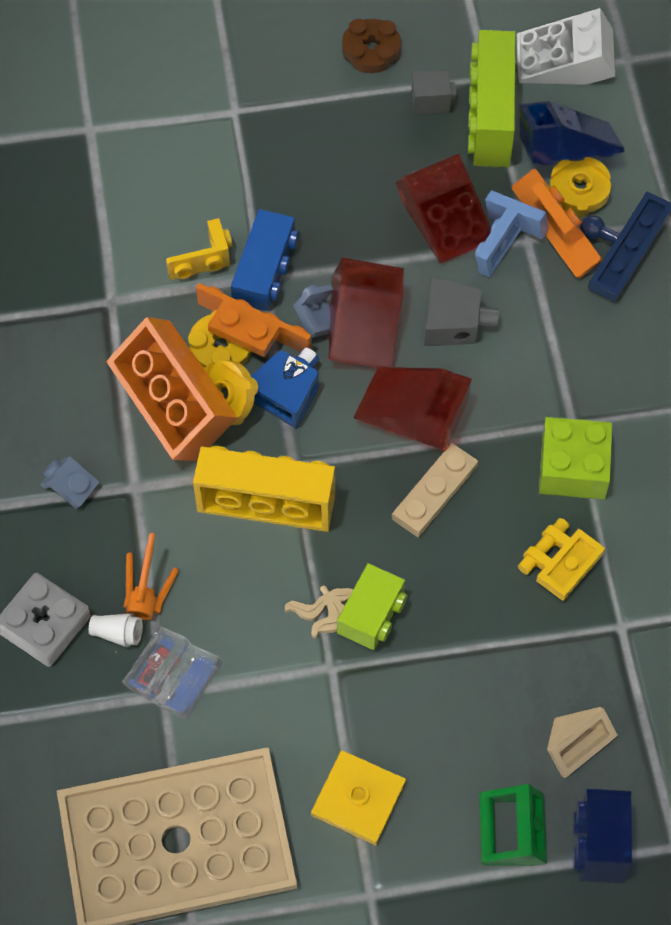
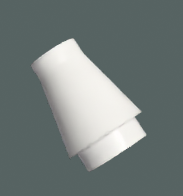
[89,613,143,647]

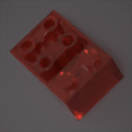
[395,153,491,264]
[328,257,404,370]
[354,367,472,451]

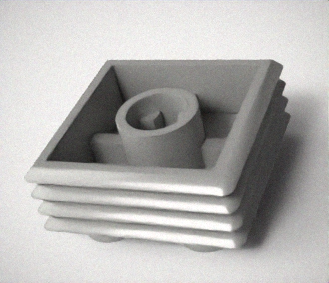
[0,573,91,667]

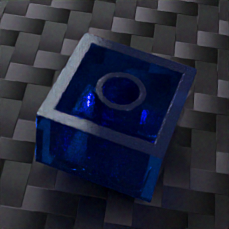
[573,789,632,884]

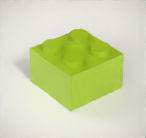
[539,417,612,500]

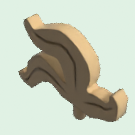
[285,585,353,639]

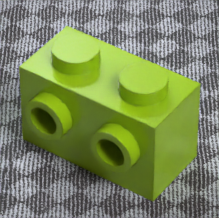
[337,563,408,650]

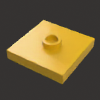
[311,750,406,846]

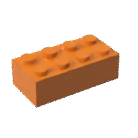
[106,317,238,461]

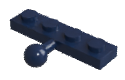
[580,191,671,302]

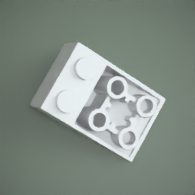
[517,8,615,85]

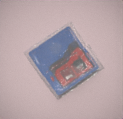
[122,626,222,720]

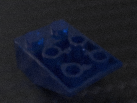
[519,101,624,165]

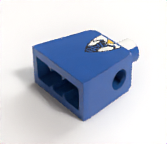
[251,348,319,429]

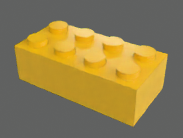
[193,446,335,532]

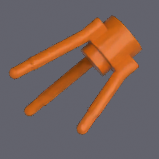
[123,532,179,620]

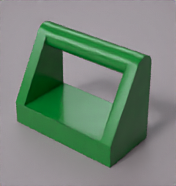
[479,784,547,866]

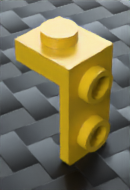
[166,218,232,280]

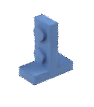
[475,190,549,278]

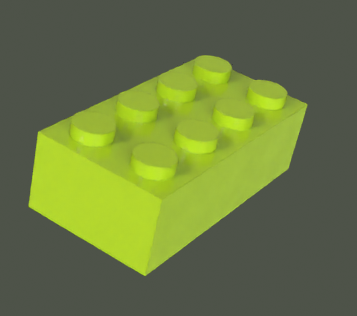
[468,30,515,167]

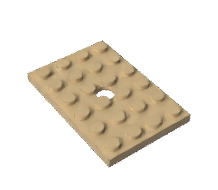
[57,747,297,925]

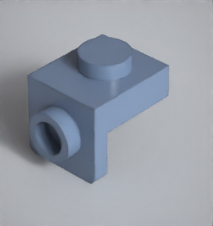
[293,284,340,338]
[40,456,99,509]

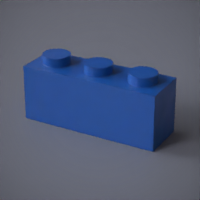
[231,209,299,312]

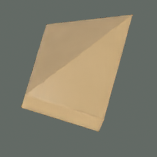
[547,707,618,778]

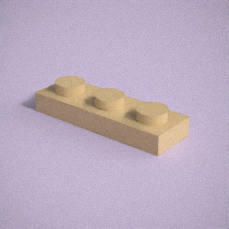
[392,443,478,538]

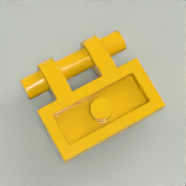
[518,518,606,601]

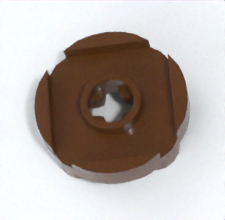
[342,19,401,73]

